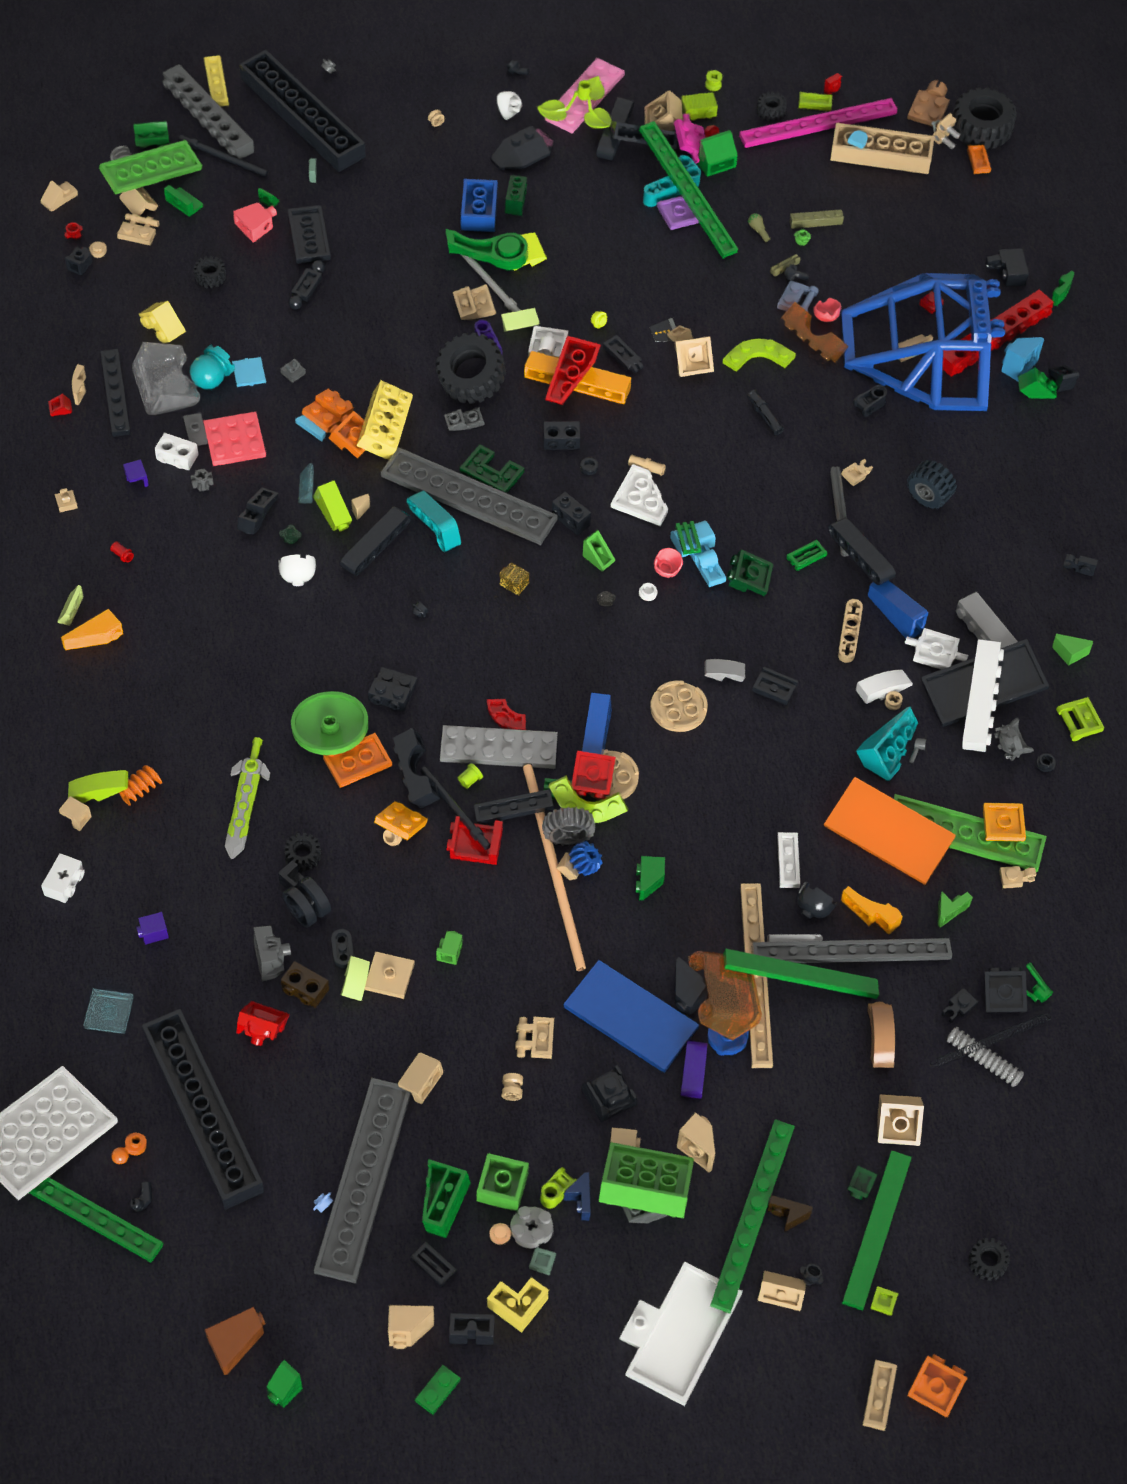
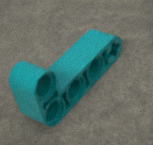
[643,155,701,207]
[407,490,461,552]

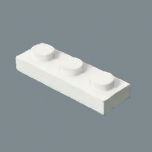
[777,832,800,888]

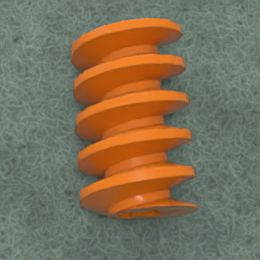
[119,765,162,806]

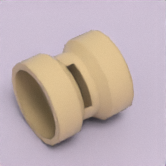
[502,1073,523,1101]

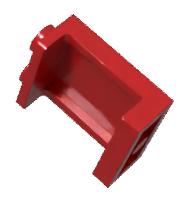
[447,816,503,865]

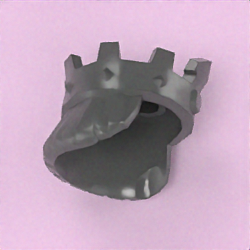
[994,718,1034,761]

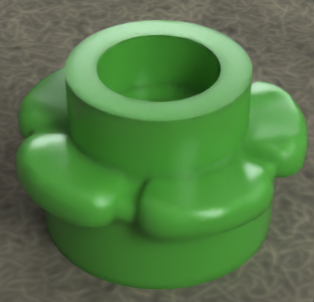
[794,230,811,245]

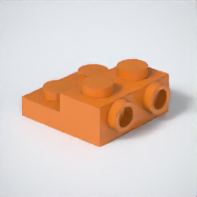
[302,389,354,433]
[329,411,366,458]
[907,1354,967,1417]

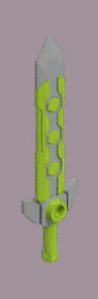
[225,737,270,859]

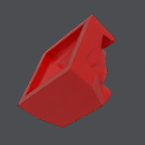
[237,1001,290,1046]

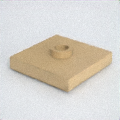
[365,952,415,999]

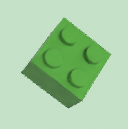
[477,1153,529,1212]

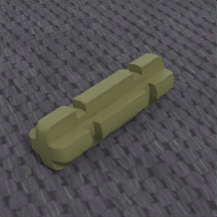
[770,254,800,276]

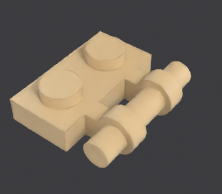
[117,213,159,246]
[515,1017,554,1059]

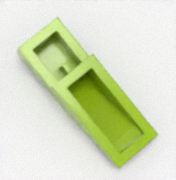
[68,770,128,803]

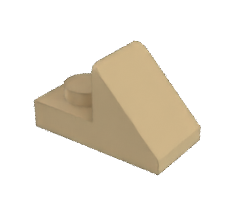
[41,181,78,212]

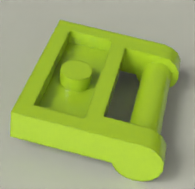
[1056,697,1104,741]

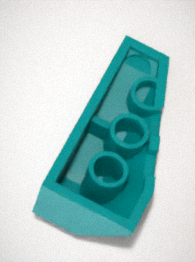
[856,707,918,780]

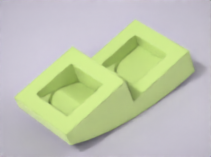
[341,956,370,1001]

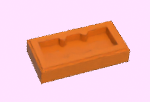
[967,145,991,174]

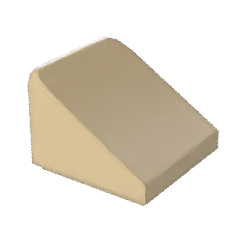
[667,326,693,342]
[351,494,370,520]
[556,853,579,880]

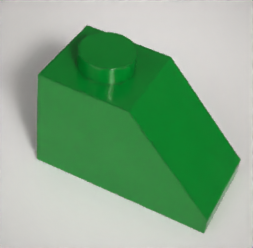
[266,1360,302,1408]

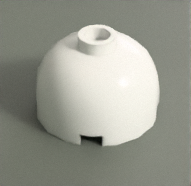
[278,555,316,586]

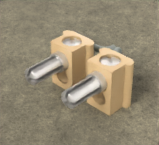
[932,113,960,149]

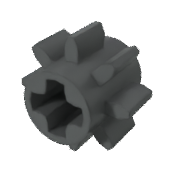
[191,469,214,492]

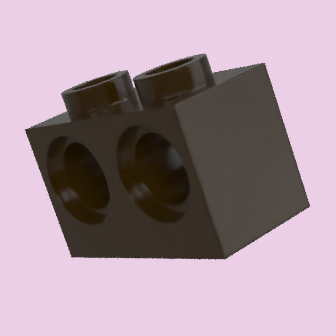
[281,961,329,1008]

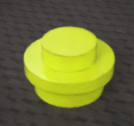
[591,311,607,329]

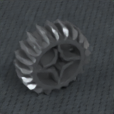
[542,807,595,846]

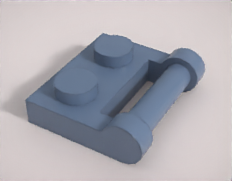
[777,280,819,317]

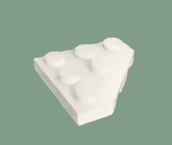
[611,464,668,526]

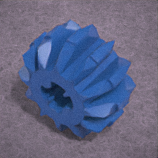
[569,841,603,876]

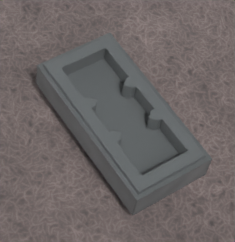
[183,413,208,446]

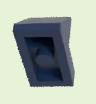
[564,1172,591,1220]

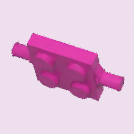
[674,114,706,163]

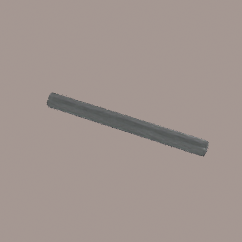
[830,466,849,556]

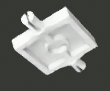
[905,628,968,670]

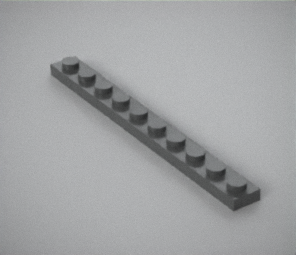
[751,938,952,963]

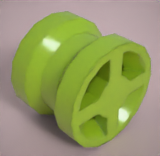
[705,70,722,91]

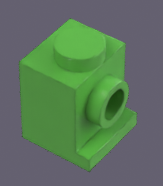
[437,931,462,965]

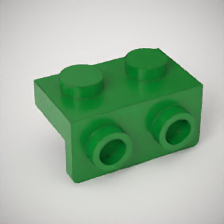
[134,121,169,148]

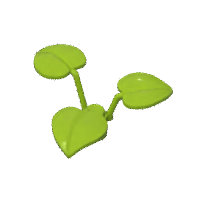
[538,76,611,128]

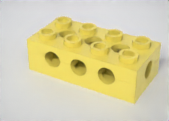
[356,380,413,460]

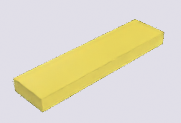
[204,56,229,106]

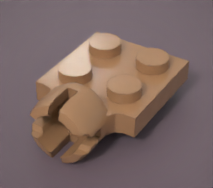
[907,80,950,128]

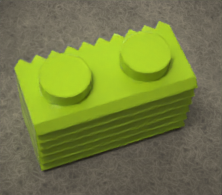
[681,92,718,120]

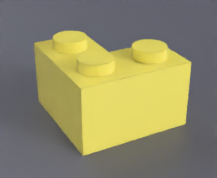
[139,301,186,343]
[487,1277,549,1332]

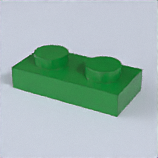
[415,1365,460,1415]

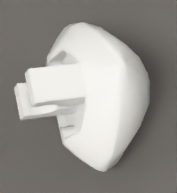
[497,91,522,120]

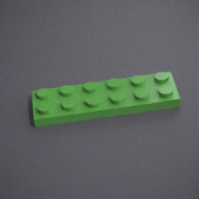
[99,140,202,195]

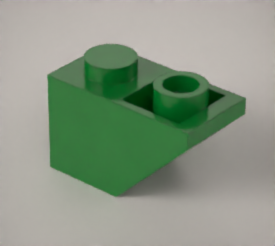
[1018,368,1057,399]
[636,856,665,900]

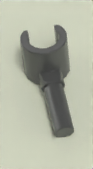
[909,738,926,763]

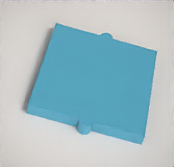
[232,357,266,387]

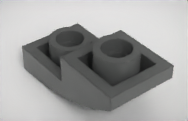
[444,408,485,431]

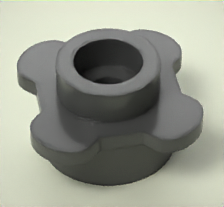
[321,59,336,74]

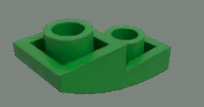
[1052,271,1074,306]

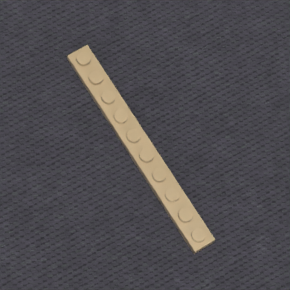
[740,884,773,1068]

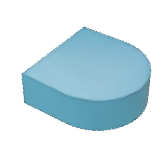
[848,131,868,149]

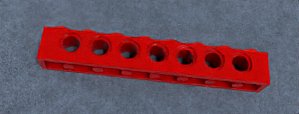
[943,289,1054,377]

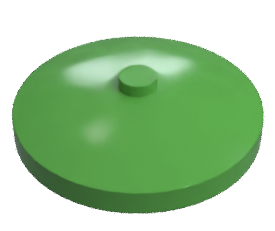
[291,691,368,755]

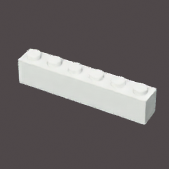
[963,639,1004,752]

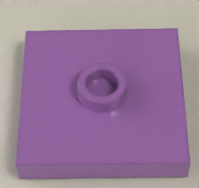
[657,196,699,230]

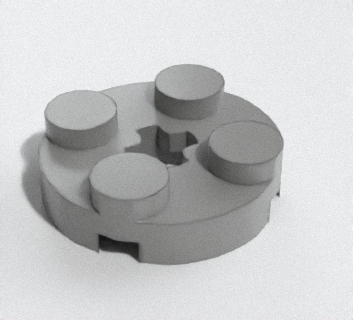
[510,1206,553,1248]

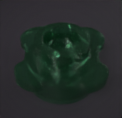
[279,525,301,544]

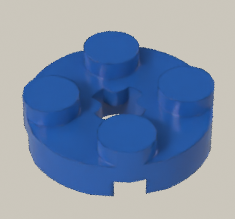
[707,1015,749,1056]

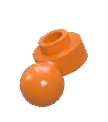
[112,1133,147,1164]

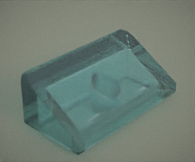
[298,463,314,503]

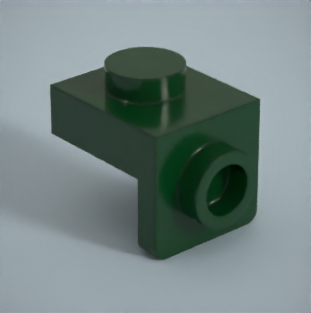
[847,1166,878,1200]

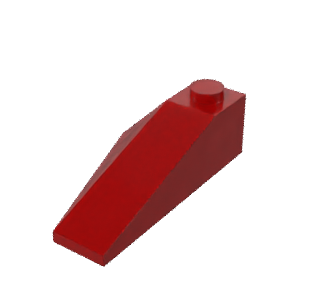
[545,336,601,405]

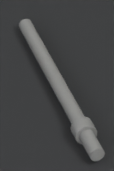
[461,255,521,312]

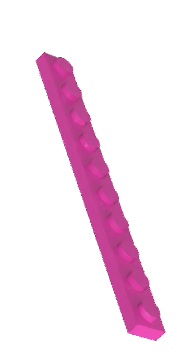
[739,98,897,148]

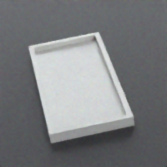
[626,1262,743,1406]

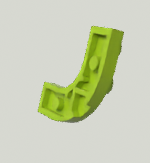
[723,339,796,372]
[549,776,628,823]

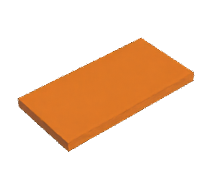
[824,777,956,885]

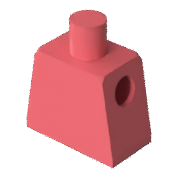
[234,203,277,242]

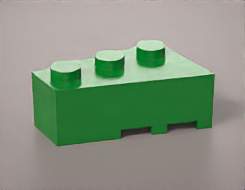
[422,1159,471,1238]

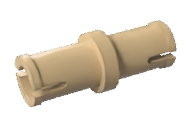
[628,455,666,476]

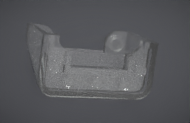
[133,342,200,415]

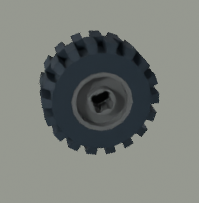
[907,460,957,509]

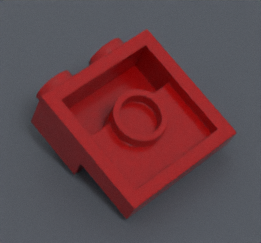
[572,751,616,799]

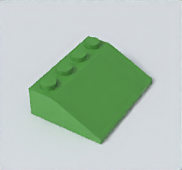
[599,1142,694,1218]

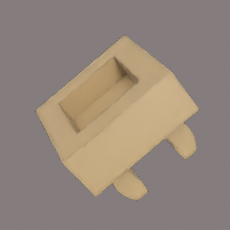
[55,488,77,512]

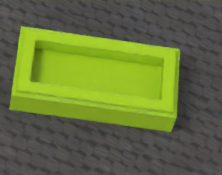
[799,92,832,111]

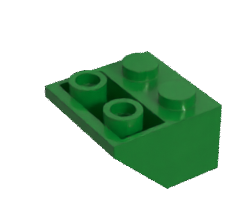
[698,130,738,177]

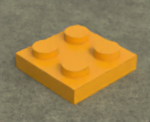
[374,801,428,840]
[983,803,1026,841]

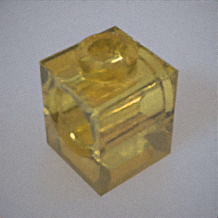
[499,563,529,596]

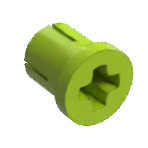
[457,763,483,789]

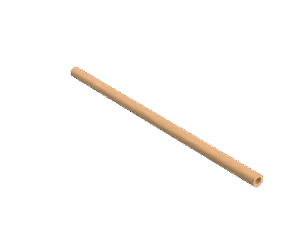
[523,764,586,971]

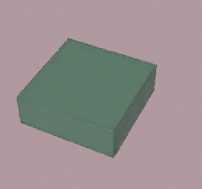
[309,159,317,183]
[529,1247,556,1275]

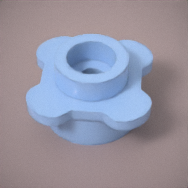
[314,1192,333,1213]

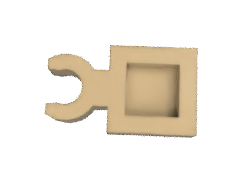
[841,459,873,486]

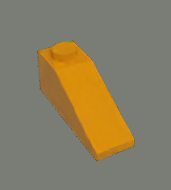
[61,609,123,650]

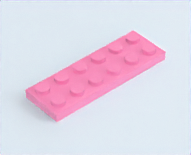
[545,58,624,133]

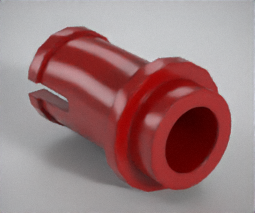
[110,542,134,563]

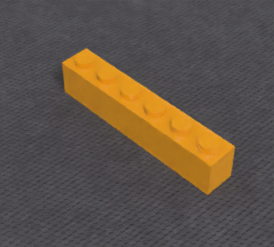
[524,351,631,404]

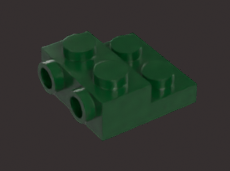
[726,549,773,596]

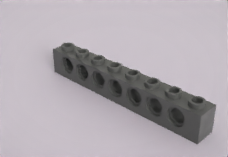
[163,64,254,159]

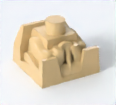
[674,336,714,377]

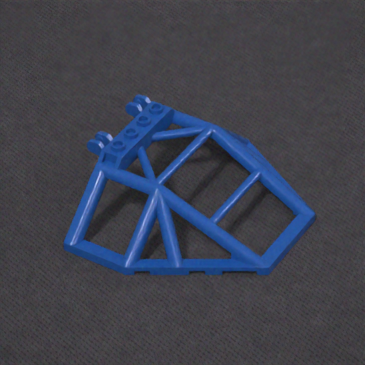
[841,273,1005,411]

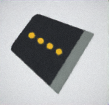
[650,318,676,342]

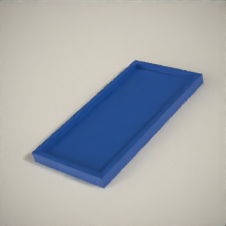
[564,960,699,1073]

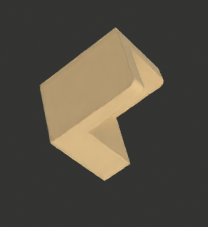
[59,797,91,831]

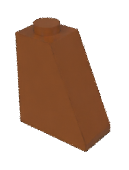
[205,1307,265,1375]

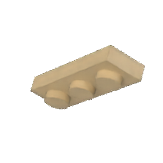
[863,1360,897,1431]

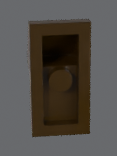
[767,1195,813,1232]

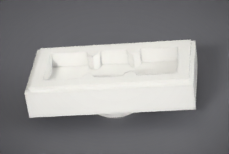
[620,1300,659,1349]

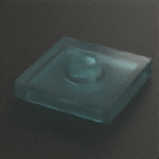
[84,989,134,1034]

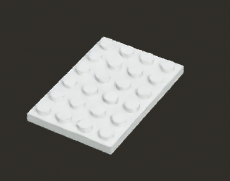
[0,1066,118,1200]

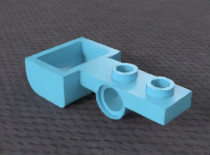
[670,521,726,587]

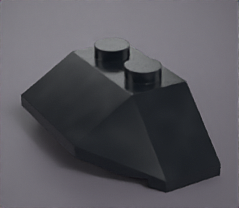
[491,126,554,170]

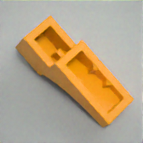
[841,886,903,934]

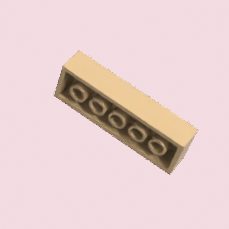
[831,123,934,174]

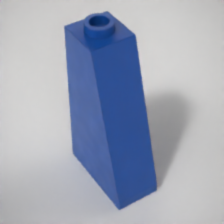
[868,580,928,638]
[582,693,612,755]

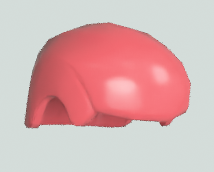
[813,298,841,322]
[653,548,683,578]

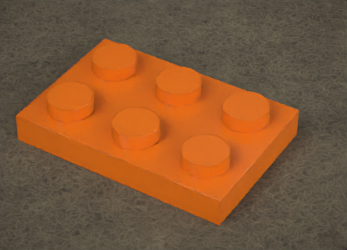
[323,733,392,788]

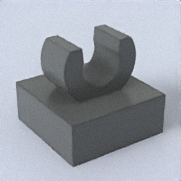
[281,358,306,383]

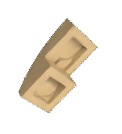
[72,364,86,405]

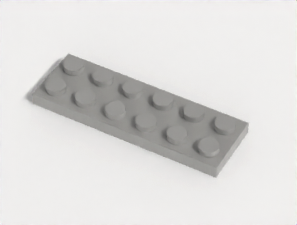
[440,725,558,769]

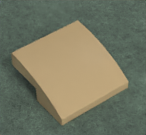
[453,284,496,320]

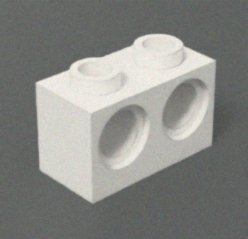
[155,433,198,470]

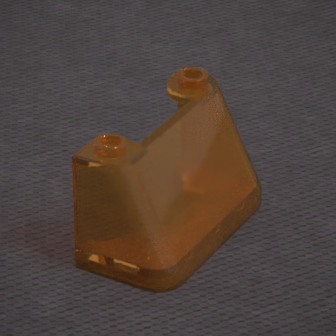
[688,951,762,1040]

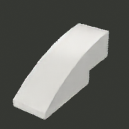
[856,670,913,704]

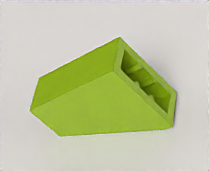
[313,481,352,531]

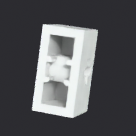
[42,854,84,903]

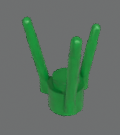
[1026,962,1053,1003]

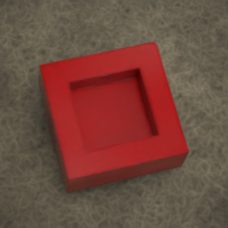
[824,73,842,95]
[919,291,944,314]

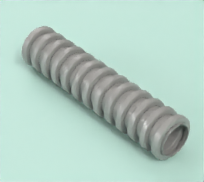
[947,1027,1024,1087]

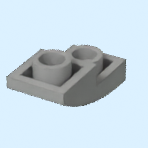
[705,659,745,682]

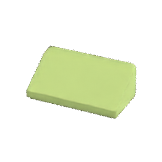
[501,308,540,332]
[58,585,83,626]

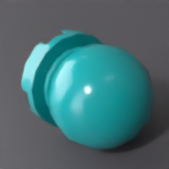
[190,344,235,389]

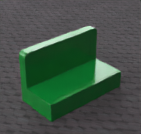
[164,185,203,217]

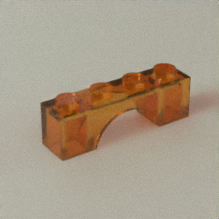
[781,302,849,362]

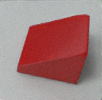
[48,394,72,416]

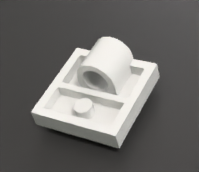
[528,326,568,358]

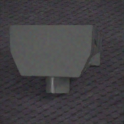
[254,926,291,982]

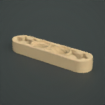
[838,599,863,663]

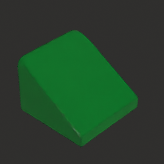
[258,188,279,207]

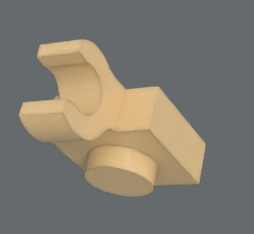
[999,866,1036,889]

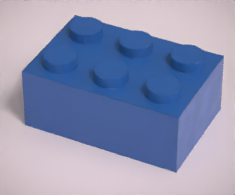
[461,179,498,232]

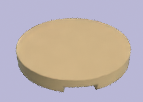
[650,681,708,732]
[588,749,639,800]

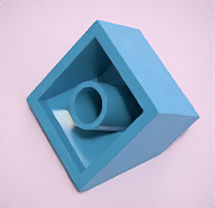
[1001,337,1044,382]

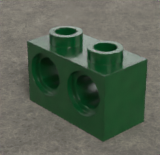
[505,175,527,216]

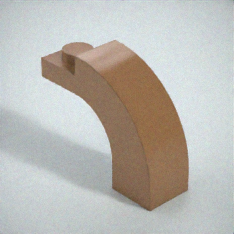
[868,1002,895,1068]

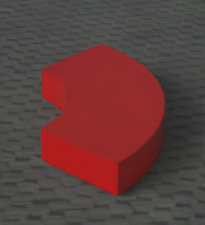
[487,699,526,730]

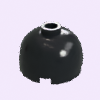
[797,882,838,919]

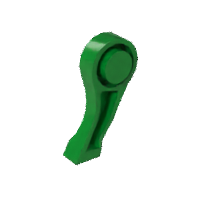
[445,229,529,270]

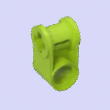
[540,1167,577,1209]

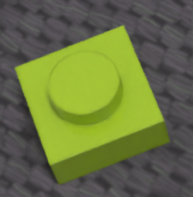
[870,1286,898,1316]

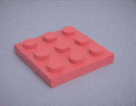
[203,412,266,466]

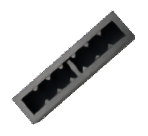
[610,121,678,149]

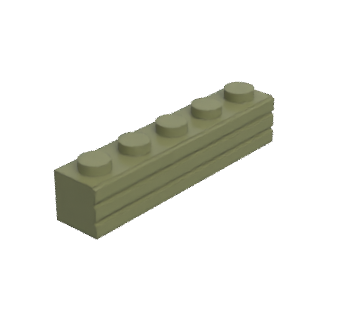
[790,209,844,229]

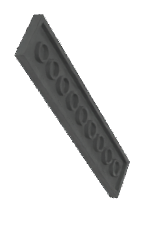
[381,447,558,545]
[314,1078,411,1283]

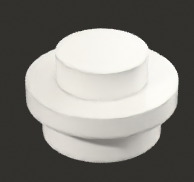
[639,583,657,601]

